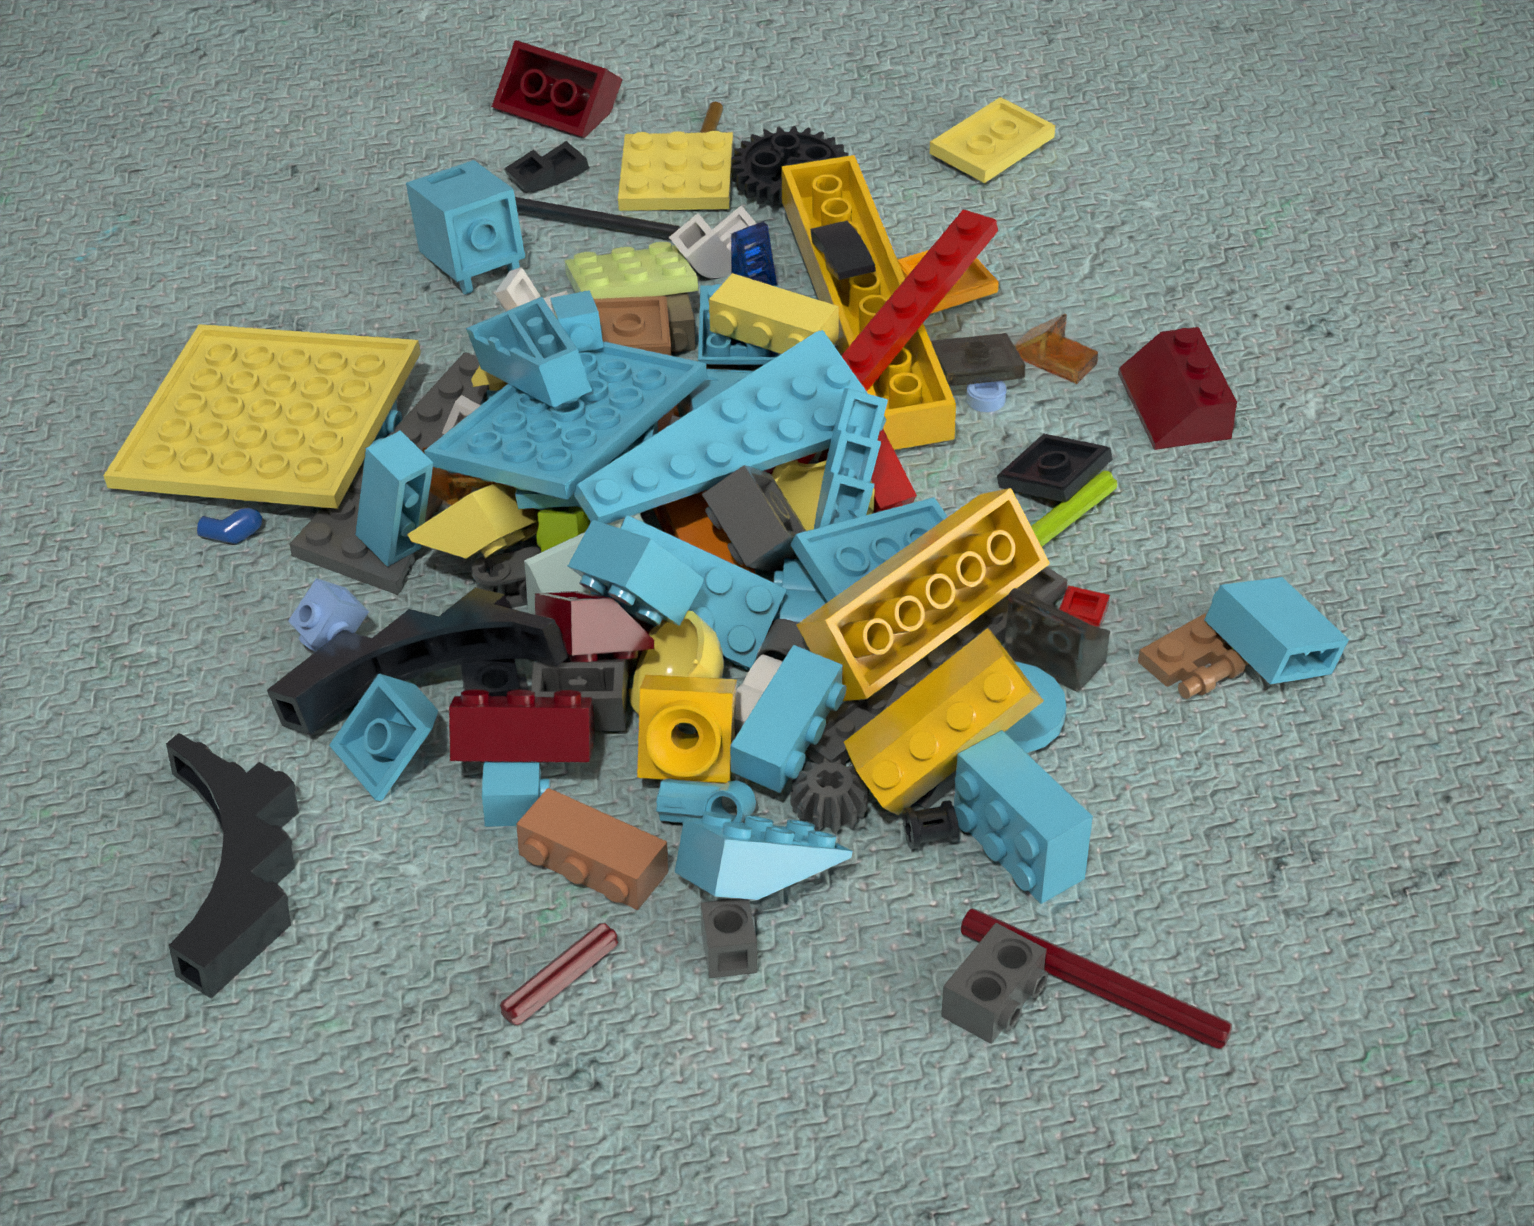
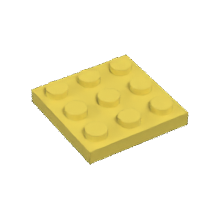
[618,131,733,211]

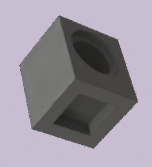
[700,898,757,979]

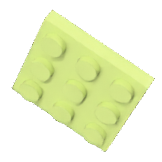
[564,242,698,299]

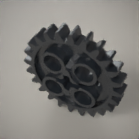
[731,126,849,208]

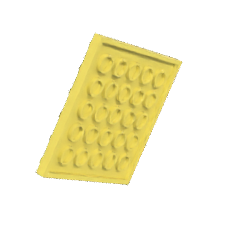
[103,324,421,509]

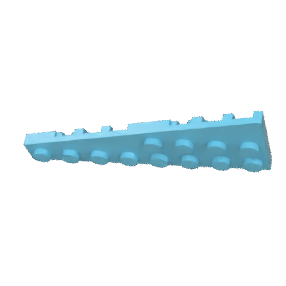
[574,330,887,524]

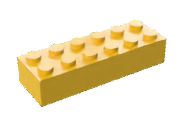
[796,488,1050,701]

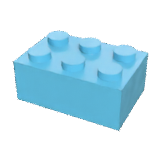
[954,730,1093,904]

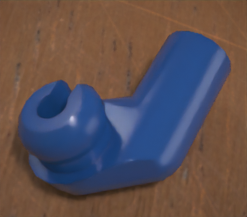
[197,508,262,544]

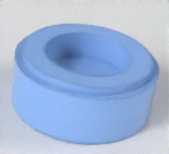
[966,376,1007,412]

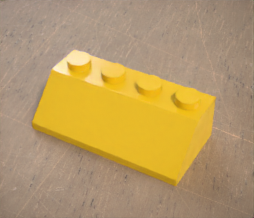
[844,628,1044,815]

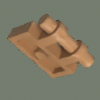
[1138,614,1249,699]

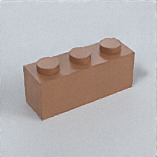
[516,788,668,910]

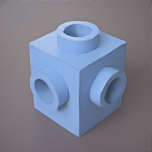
[288,578,369,652]

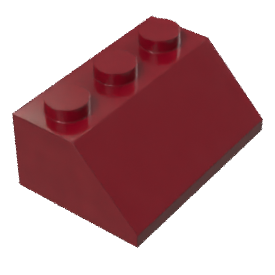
[491,40,623,138]
[1118,327,1237,450]
[449,689,595,762]

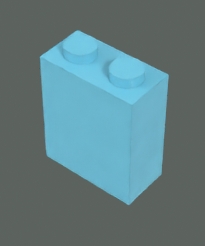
[1204,577,1349,684]

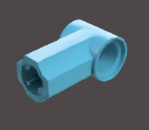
[656,779,756,823]

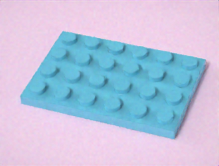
[424,341,708,500]

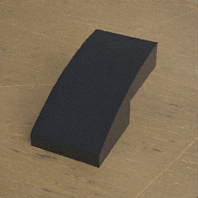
[504,141,590,191]
[810,220,876,280]

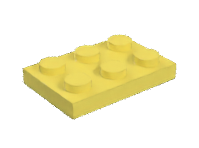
[929,97,1056,183]

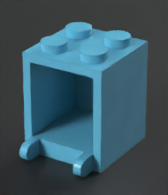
[406,160,525,294]

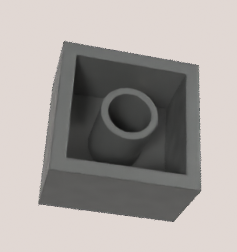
[702,465,806,572]

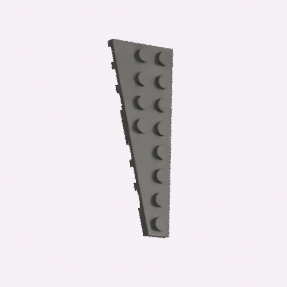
[289,352,489,595]

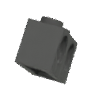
[941,923,1048,1044]

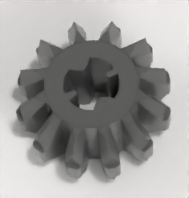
[790,755,869,835]

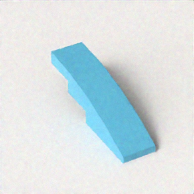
[814,388,888,529]

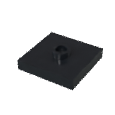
[997,434,1113,502]

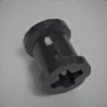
[902,800,959,849]

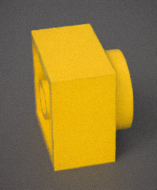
[637,675,737,783]

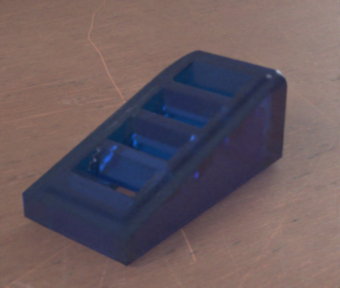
[731,221,777,286]

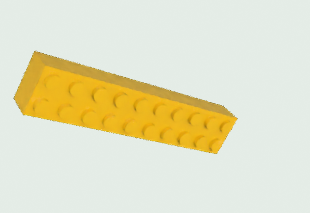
[782,155,956,450]

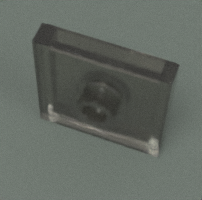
[931,333,1025,386]

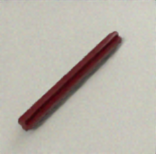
[961,908,1232,1049]

